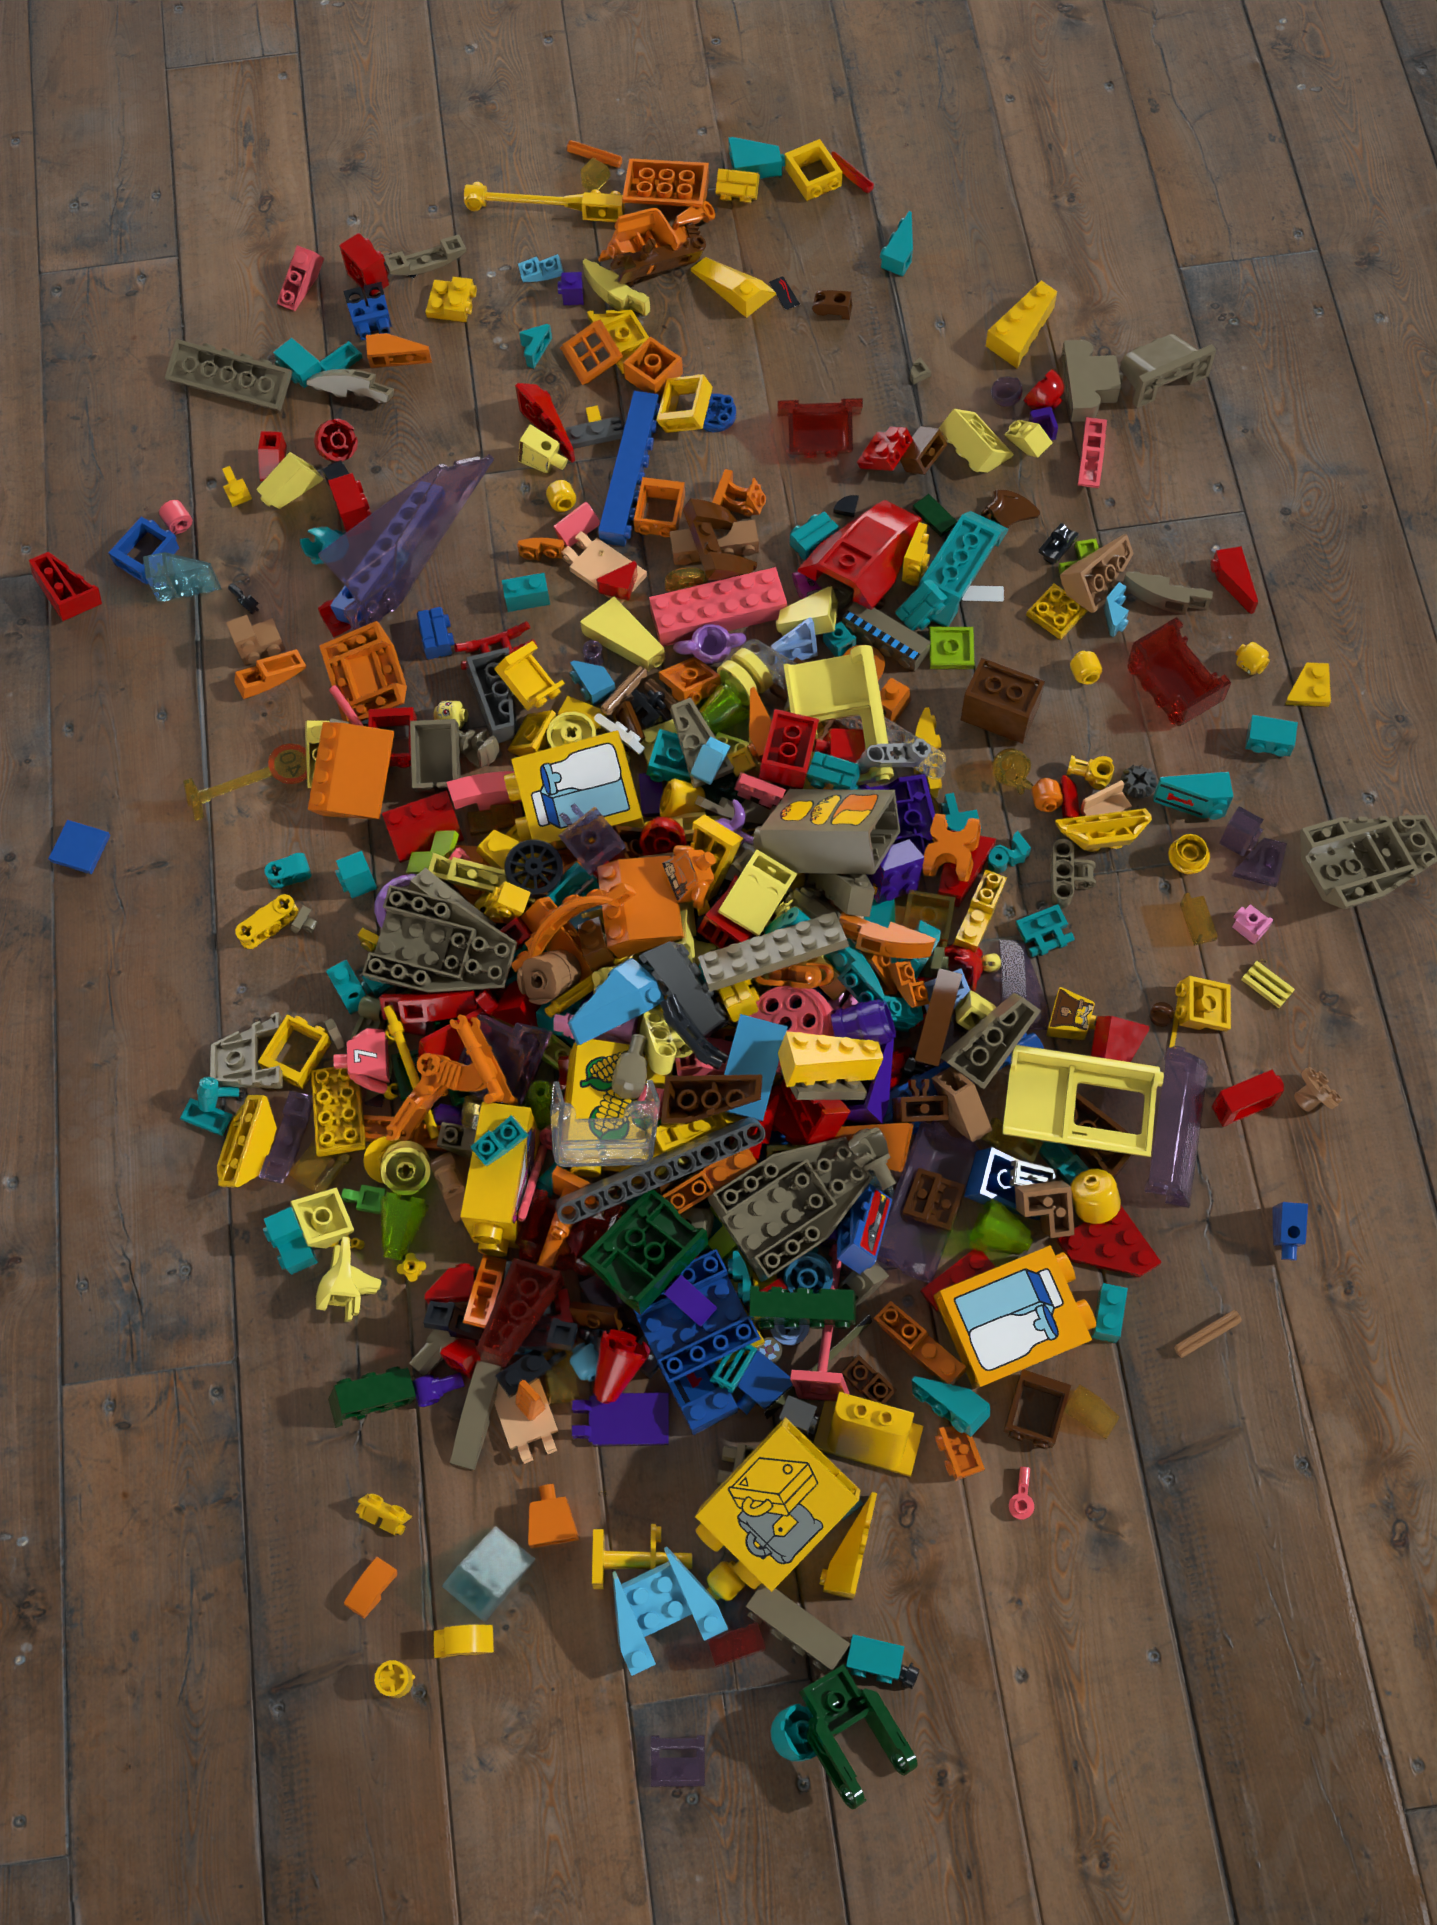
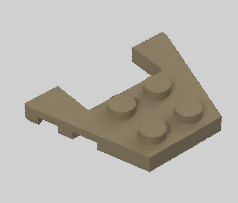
[210,1012,283,1089]

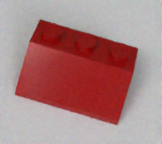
[382,791,464,863]
[418,1008,495,1065]

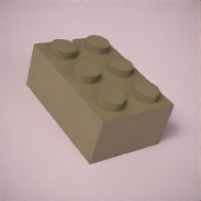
[410,719,461,792]

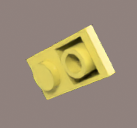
[1004,420,1053,458]

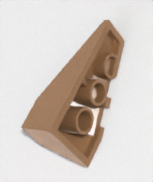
[1059,534,1134,613]

